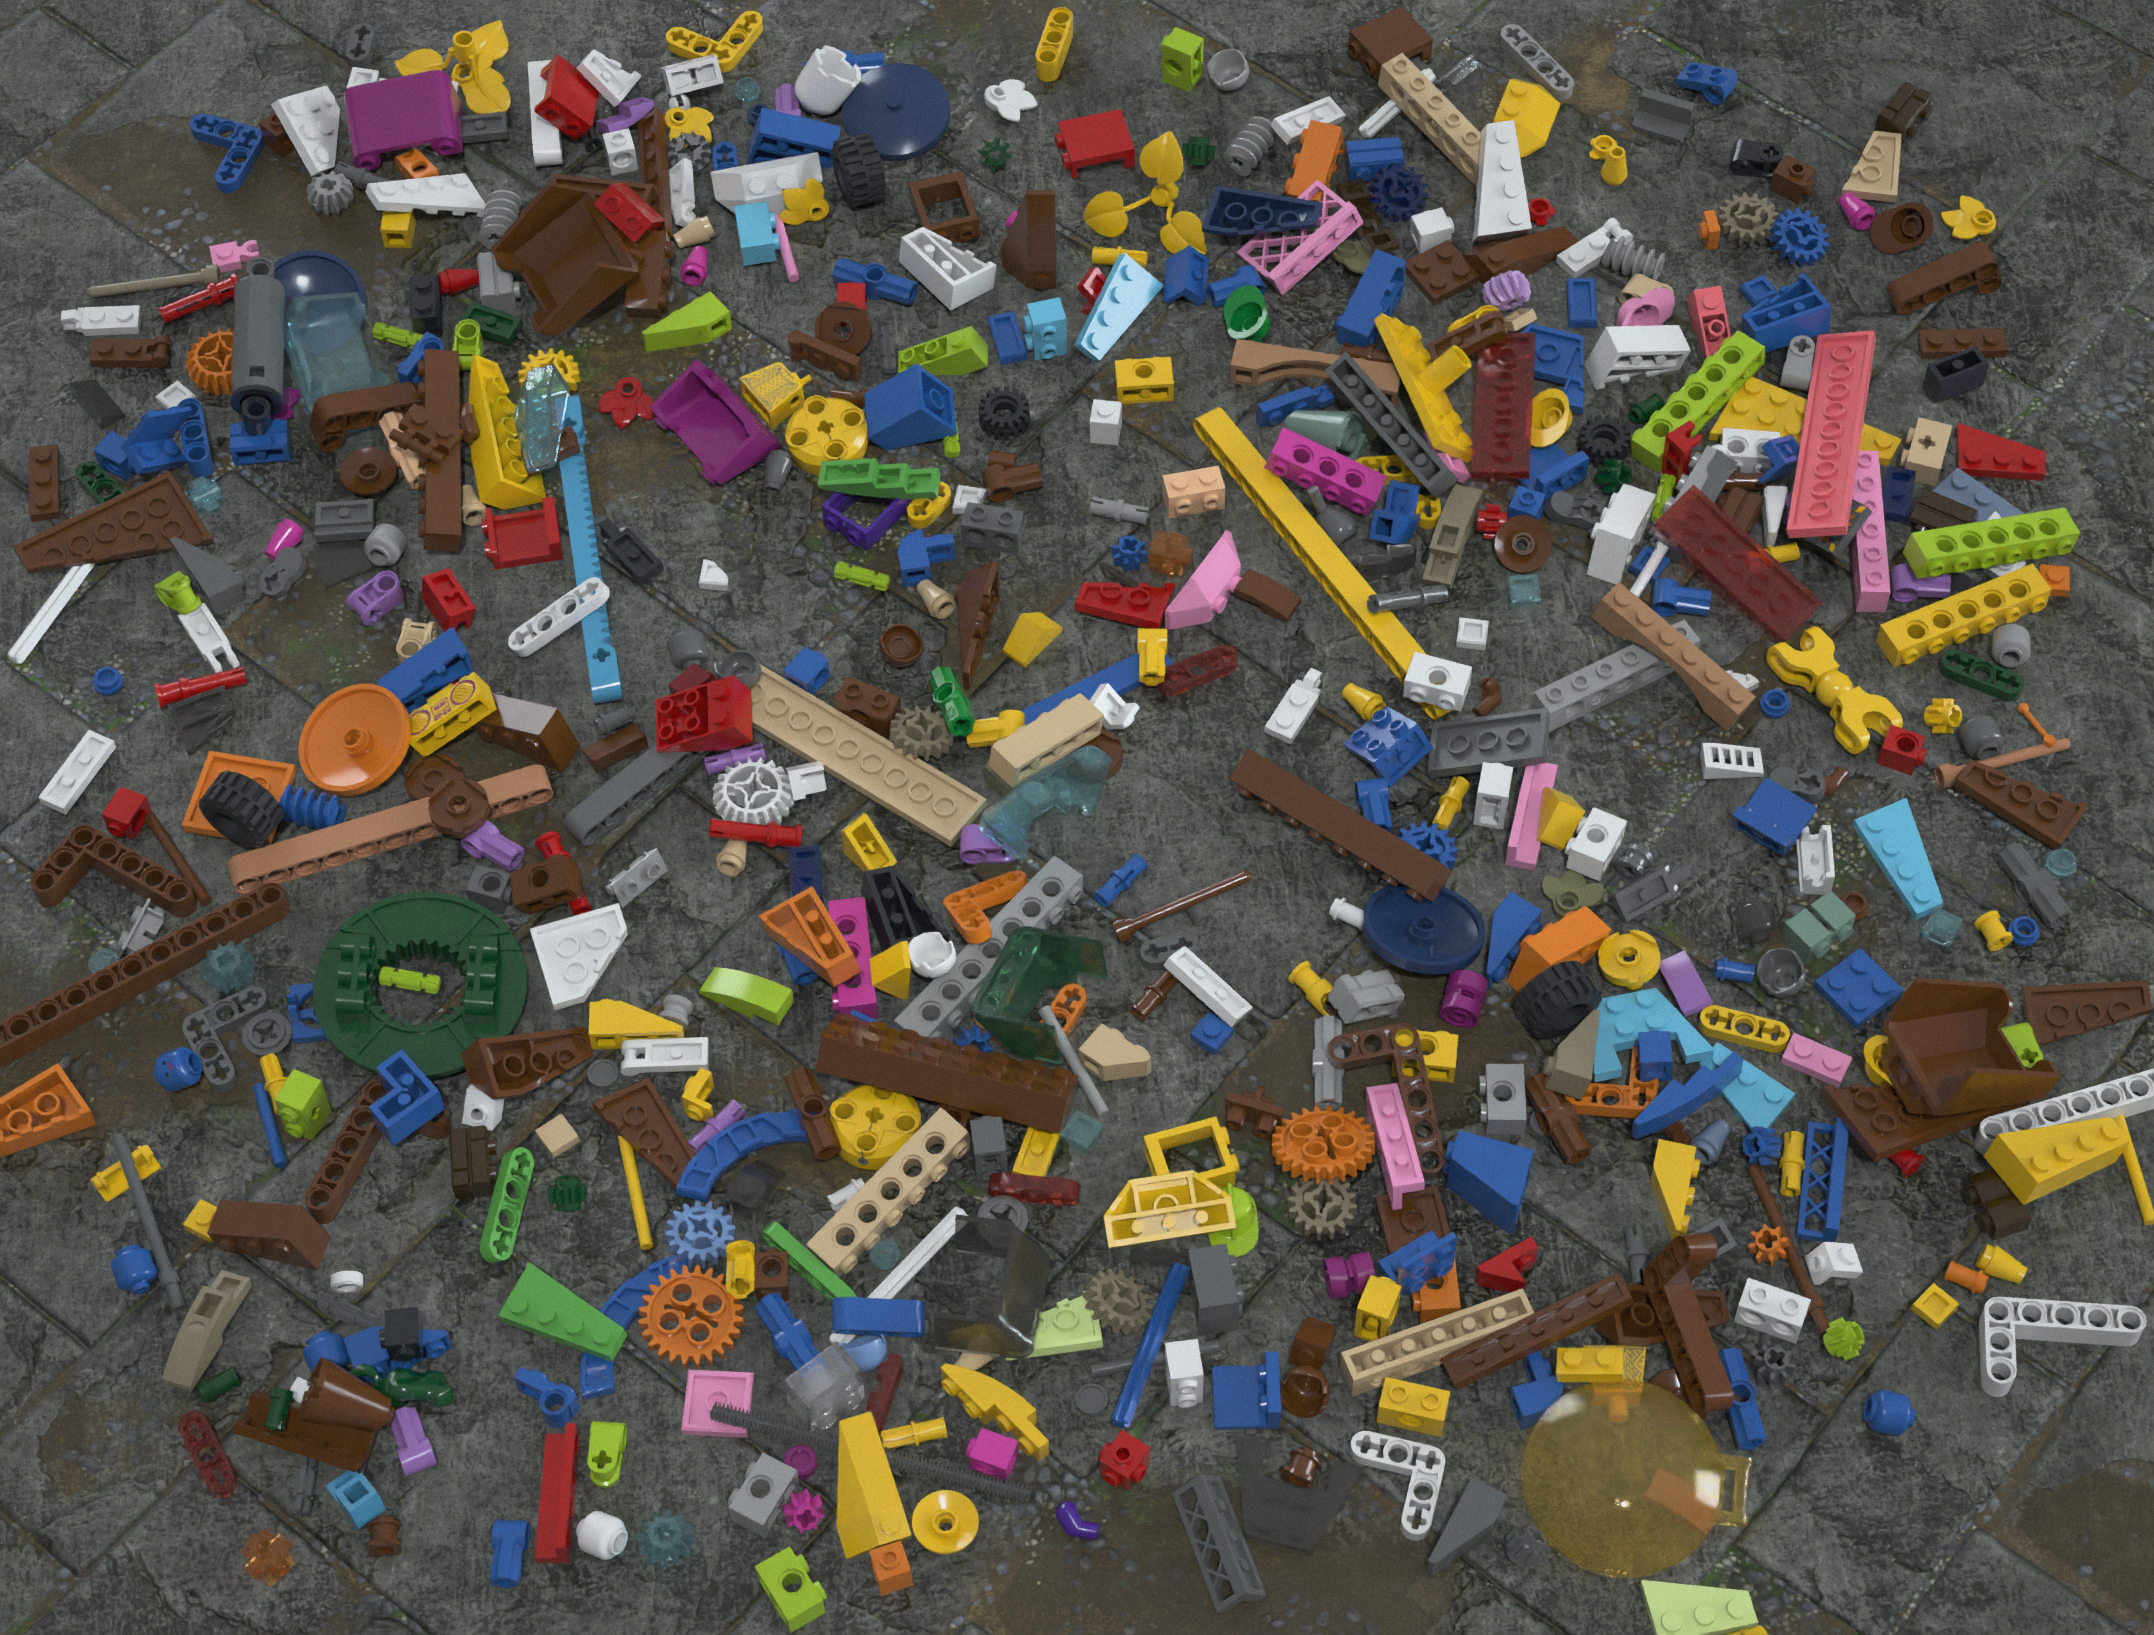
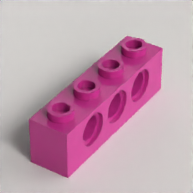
[1264,427,1387,517]
[828,897,878,1019]

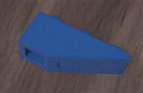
[1486,892,1542,990]
[343,1326,453,1383]

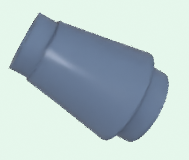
[1690,1119,1731,1165]

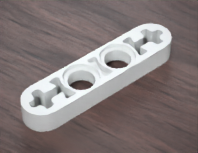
[508,577,610,657]

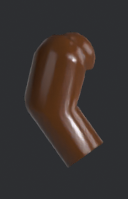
[830,389,869,409]
[1472,677,1502,717]
[1823,766,1849,796]

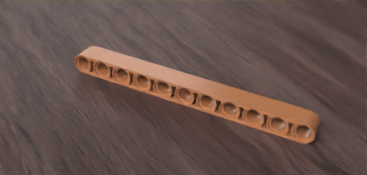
[227,765,554,894]

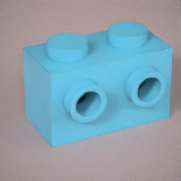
[734,201,780,266]
[1023,297,1067,361]

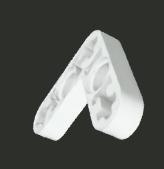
[1350,1431,1445,1541]

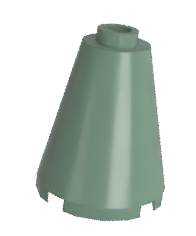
[1284,410,1367,461]

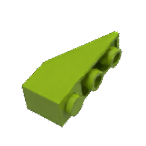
[642,291,732,352]
[898,326,988,375]

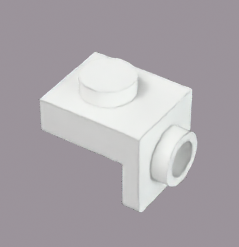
[1089,683,1140,730]
[1805,1242,1863,1285]

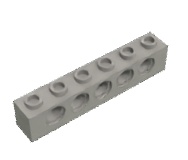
[1532,619,1701,732]

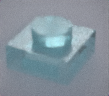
[1507,574,1541,607]
[1921,906,1964,948]
[1060,1109,1104,1154]

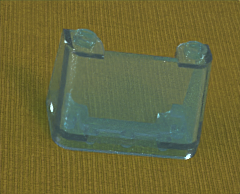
[284,292,390,417]
[979,745,1112,860]

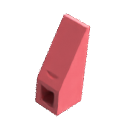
[1686,286,1733,364]

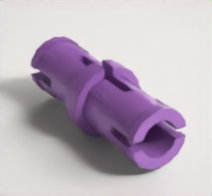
[704,743,766,776]
[688,1099,746,1155]

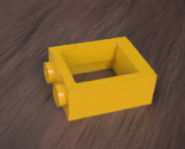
[1144,1117,1240,1189]

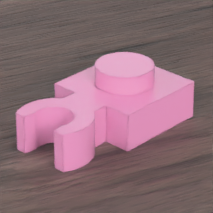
[209,240,260,273]

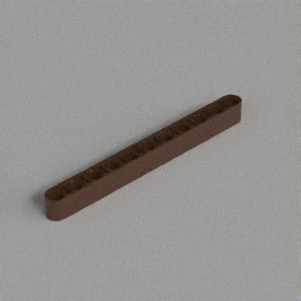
[0,882,290,1067]

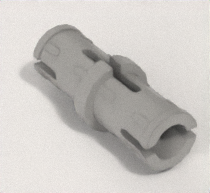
[1089,496,1150,525]

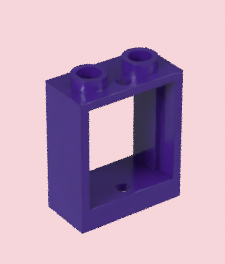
[822,492,911,551]

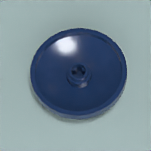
[842,63,950,161]
[274,250,367,359]
[1361,883,1486,974]

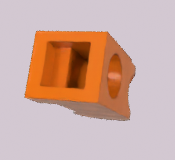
[394,147,439,179]

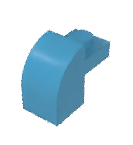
[325,1470,386,1531]

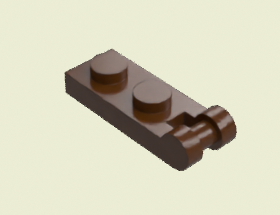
[1428,311,1508,362]
[788,331,862,383]
[90,335,172,368]

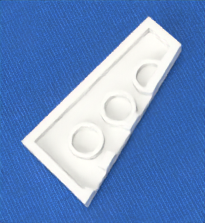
[365,173,486,217]

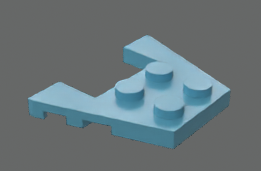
[1593,988,1714,1082]

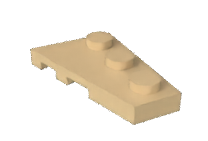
[1840,131,1902,203]

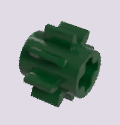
[977,136,1012,171]
[1181,136,1216,165]
[1596,459,1632,494]
[547,1175,587,1212]

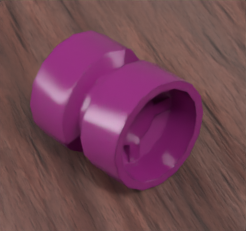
[1440,970,1488,1028]
[1323,1251,1375,1300]

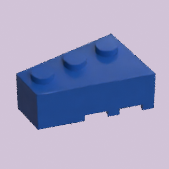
[746,108,841,168]
[1335,249,1406,347]
[1741,273,1831,353]
[377,626,473,715]

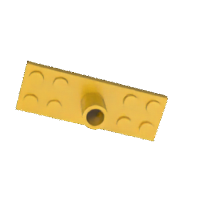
[1374,313,1476,463]

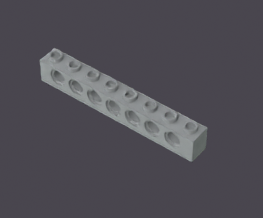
[894,855,1084,1038]

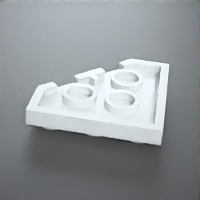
[271,85,340,177]
[530,903,628,1011]

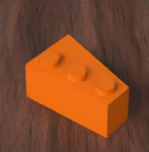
[758,886,861,987]
[1506,906,1612,994]

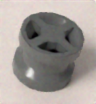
[1615,844,1654,881]

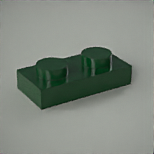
[459,302,523,345]

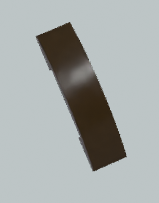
[1336,178,1399,256]

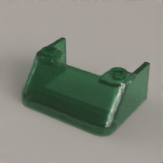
[972,926,1108,1064]

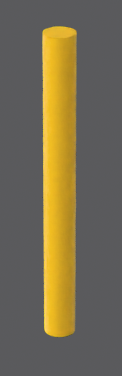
[2113,1115,2154,1225]
[618,1135,653,1250]

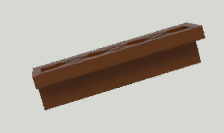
[233,1390,376,1472]

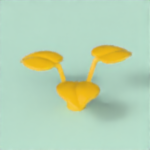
[395,20,511,114]
[1084,131,1207,255]

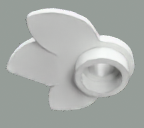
[984,79,1037,122]

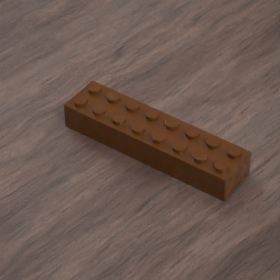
[815,1014,1079,1134]

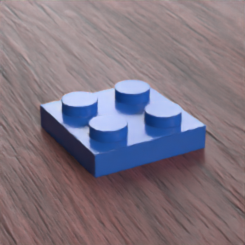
[1813,948,1903,1029]

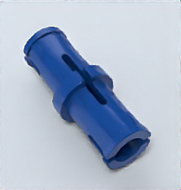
[1093,853,1148,908]

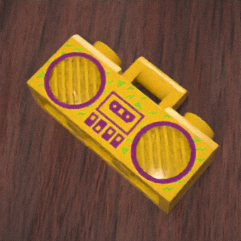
[409,672,497,756]

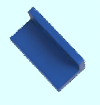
[1163,245,1209,306]
[1759,435,1800,484]

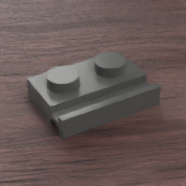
[314,499,375,542]

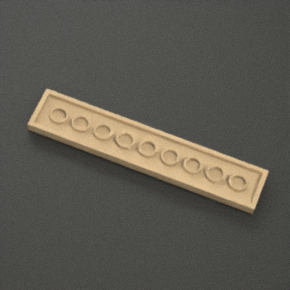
[749,664,987,847]

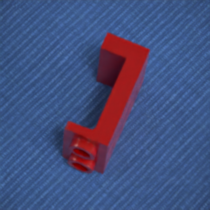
[534,55,599,140]
[1054,109,1135,179]
[594,182,665,242]
[481,497,564,570]

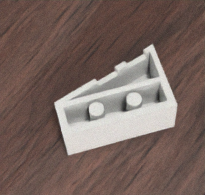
[899,227,997,310]
[1584,325,1691,390]
[1587,484,1656,584]

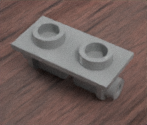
[605,848,668,907]
[116,898,165,960]

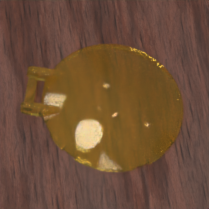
[1522,1379,1754,1578]

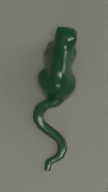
[307,1363,457,1408]

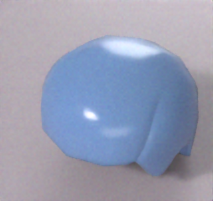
[837,1334,888,1373]

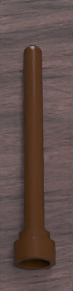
[1111,871,1252,943]

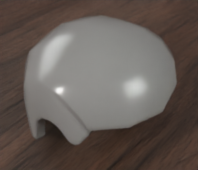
[1207,49,1250,91]

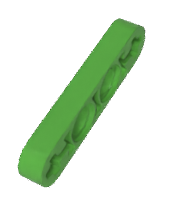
[480,1147,534,1264]
[760,1221,857,1304]

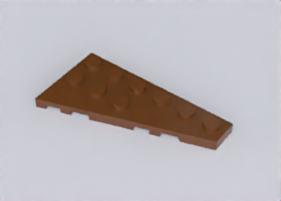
[13,471,213,574]
[1820,1082,2031,1162]

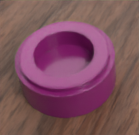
[784,1444,818,1480]

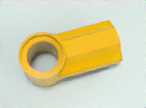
[1137,628,1167,686]
[966,710,1025,748]
[726,1240,755,1299]

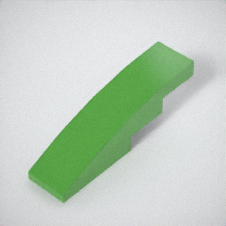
[818,458,941,499]

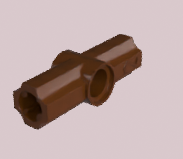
[785,1067,842,1161]
[1525,1073,1592,1165]

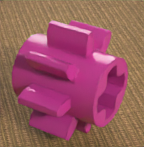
[782,1489,825,1534]

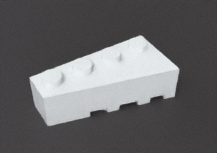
[1472,120,1532,243]

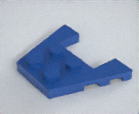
[1477,323,1584,415]

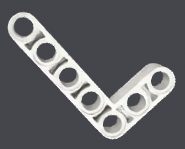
[1979,1297,2147,1397]

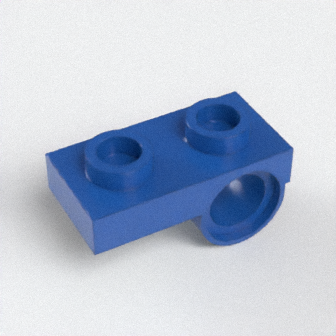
[1676,62,1737,105]
[397,332,445,386]
[514,1367,580,1428]

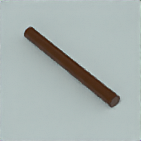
[144,813,212,906]

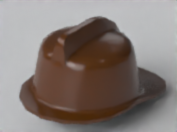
[1870,202,1934,254]

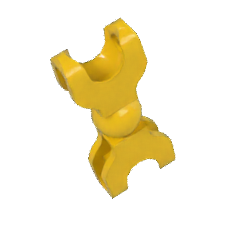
[1767,626,1903,754]

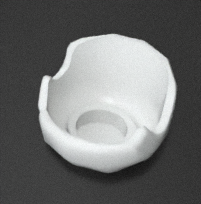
[908,932,957,978]

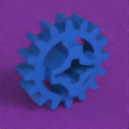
[1770,208,1830,267]
[1398,821,1457,869]

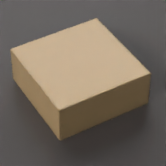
[1502,308,1537,332]
[535,1114,580,1159]

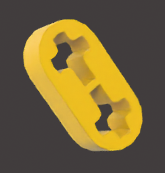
[907,482,951,529]

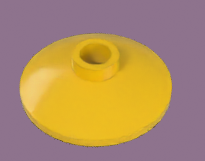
[912,1490,979,1554]

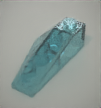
[513,364,570,473]

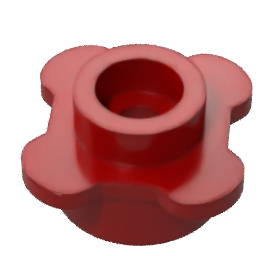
[1529,198,1555,226]

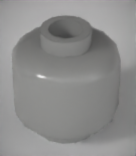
[364,524,407,566]
[1992,624,2031,667]

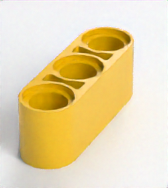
[1036,7,1073,82]

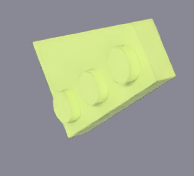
[1001,1290,1103,1361]
[1640,1580,1758,1635]

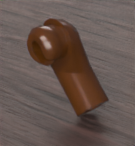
[460,403,480,443]

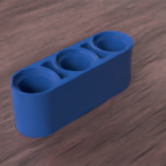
[177,398,215,479]
[832,1297,925,1337]

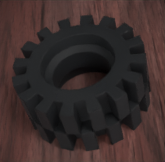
[979,386,1030,441]
[1577,415,1631,469]

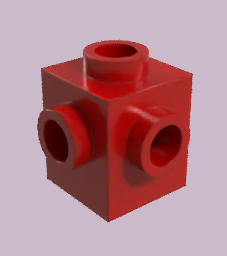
[1098,1430,1150,1491]

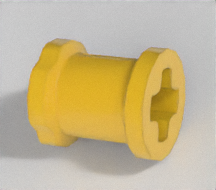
[1974,910,2014,951]

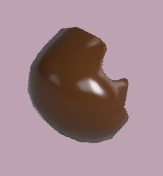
[879,624,923,668]
[1280,1365,1330,1418]

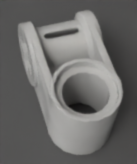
[1780,335,1815,391]

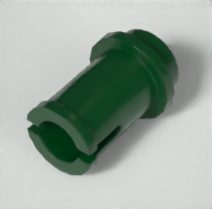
[1628,393,1665,424]
[196,1367,241,1403]
[263,1388,295,1432]

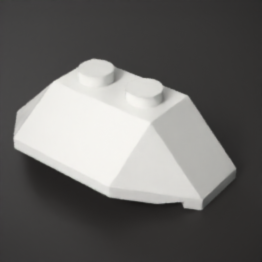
[710,152,823,214]

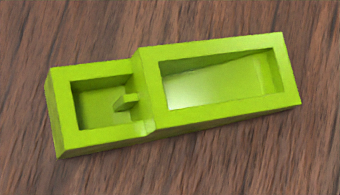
[699,967,794,1026]

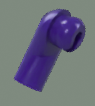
[1056,1501,1100,1540]

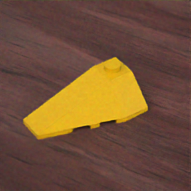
[836,1411,912,1560]

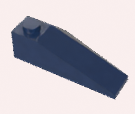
[1202,185,1323,236]

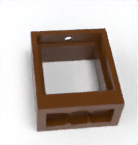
[908,171,980,243]

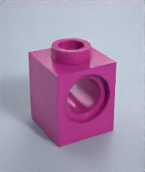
[966,1428,1019,1482]

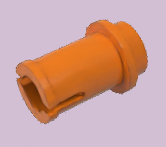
[1944,1261,1989,1295]

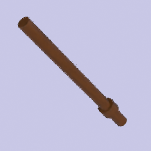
[1748,1164,1830,1337]

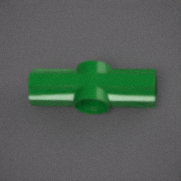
[929,666,975,736]

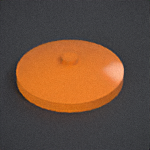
[298,684,412,797]

